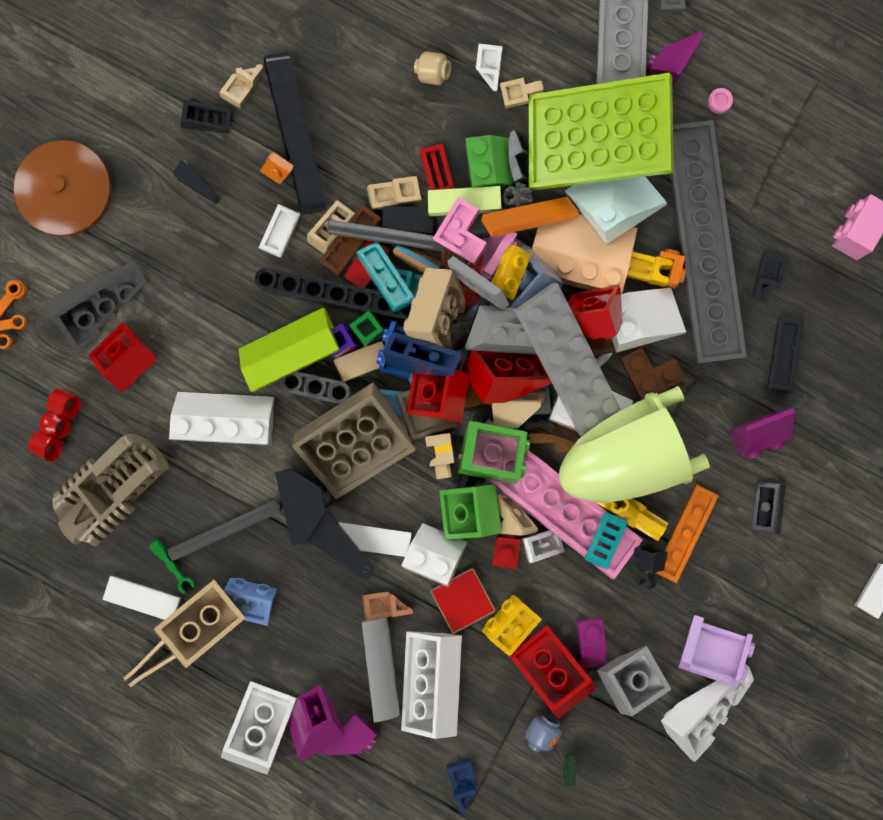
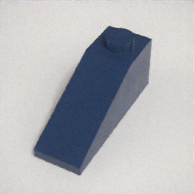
[383,331,462,377]

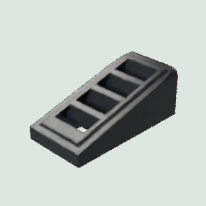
[180,100,232,134]
[173,158,220,204]

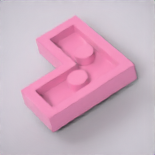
[433,197,488,265]

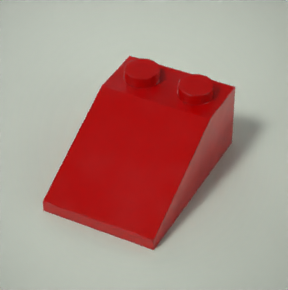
[464,350,552,404]
[509,625,597,719]

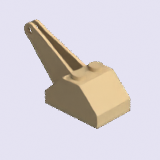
[123,580,245,688]

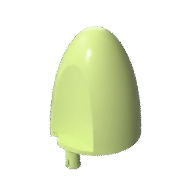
[559,386,710,502]

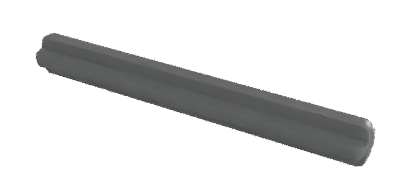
[327,220,445,252]
[168,500,282,561]

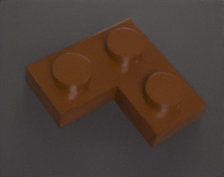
[620,348,686,400]

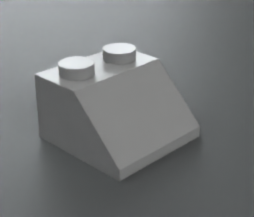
[597,646,671,716]

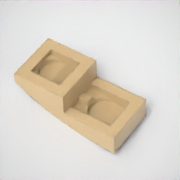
[367,176,421,211]
[334,341,384,383]

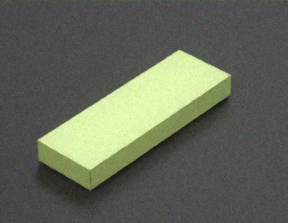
[428,186,502,216]

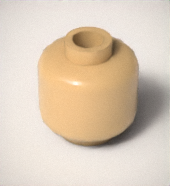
[414,51,451,85]

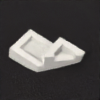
[476,44,502,91]

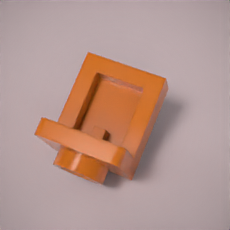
[260,152,294,184]
[658,249,686,289]

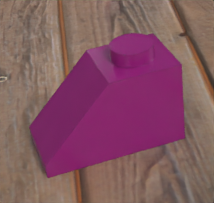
[575,617,606,669]
[321,710,378,755]

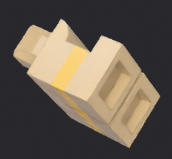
[425,433,454,479]

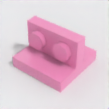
[467,232,532,279]

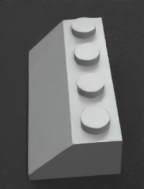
[465,305,537,355]

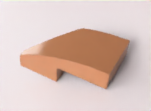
[362,592,413,620]

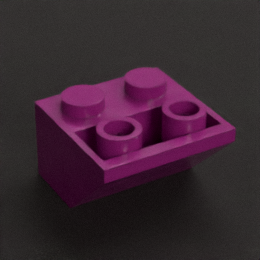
[288,685,345,761]

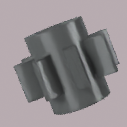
[503,182,533,209]

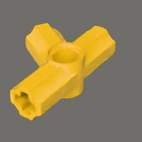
[595,498,668,541]

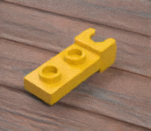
[627,252,673,287]

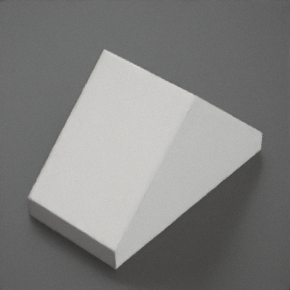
[522,530,565,563]

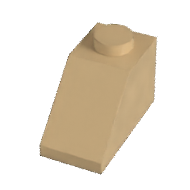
[492,392,545,429]

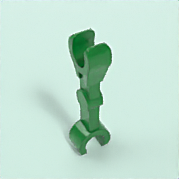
[149,540,196,594]

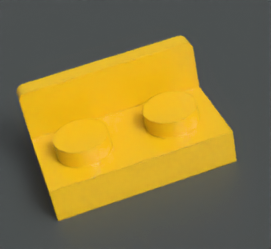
[491,245,532,300]
[482,595,542,656]

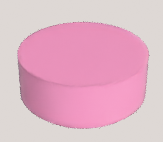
[708,88,733,114]

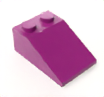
[729,408,795,459]

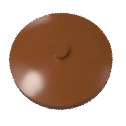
[14,140,112,237]

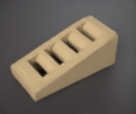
[307,200,355,254]

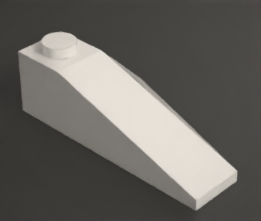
[661,664,754,762]

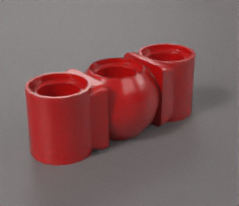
[28,389,81,462]

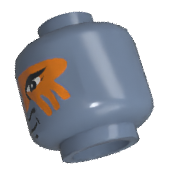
[525,713,562,753]

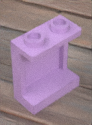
[678,615,755,687]

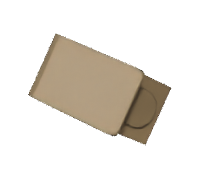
[497,494,538,535]

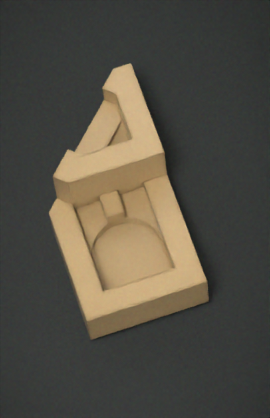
[220,64,264,108]

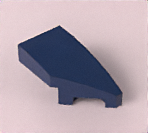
[447,758,477,814]

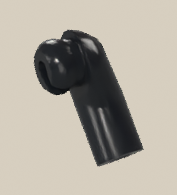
[518,415,555,436]

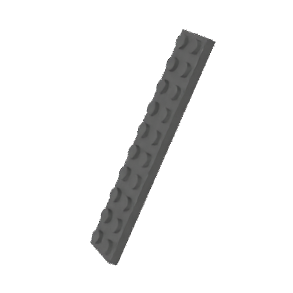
[670,120,747,364]

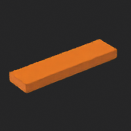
[481,196,579,237]
[656,485,719,583]

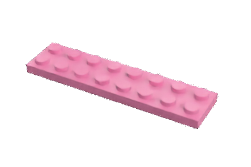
[458,419,643,579]

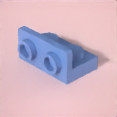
[224,578,277,626]

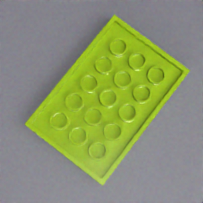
[529,73,674,191]

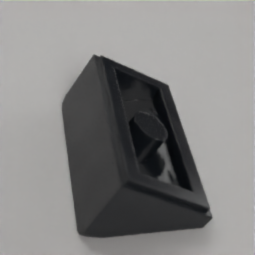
[751,482,786,533]

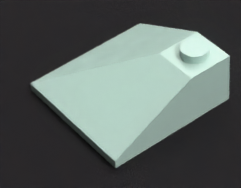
[565,177,667,245]

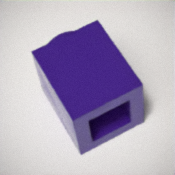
[331,323,360,358]

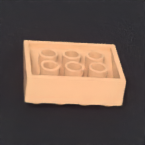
[532,213,638,294]

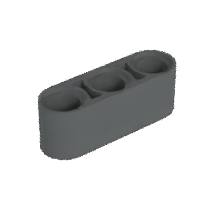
[280,372,351,405]

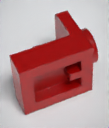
[492,534,521,569]

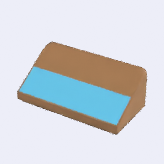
[393,245,443,273]

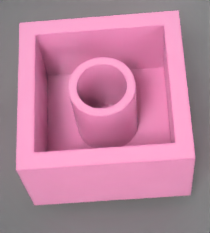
[832,194,883,260]

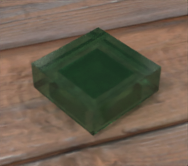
[563,755,577,786]

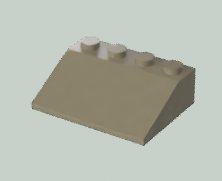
[292,382,416,499]

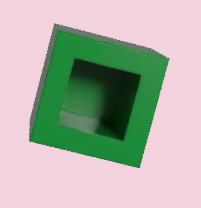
[349,311,384,347]

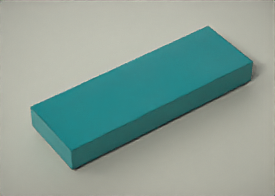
[356,241,415,313]

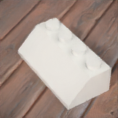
[169,392,275,445]
[401,631,462,739]

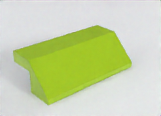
[239,307,340,392]

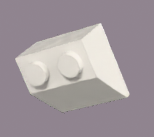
[402,523,468,587]

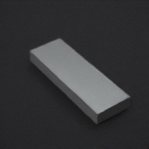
[447,256,509,310]

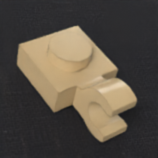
[500,78,544,109]

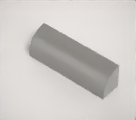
[362,617,400,722]

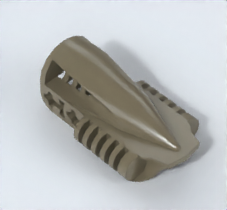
[52,434,169,547]

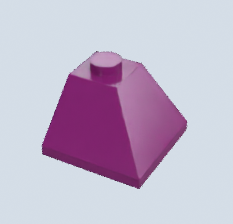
[647,31,704,88]

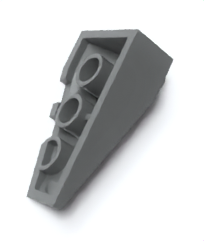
[43,261,147,352]

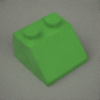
[465,135,516,189]
[439,484,501,539]

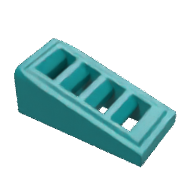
[584,512,628,570]

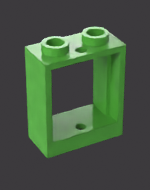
[458,421,530,484]

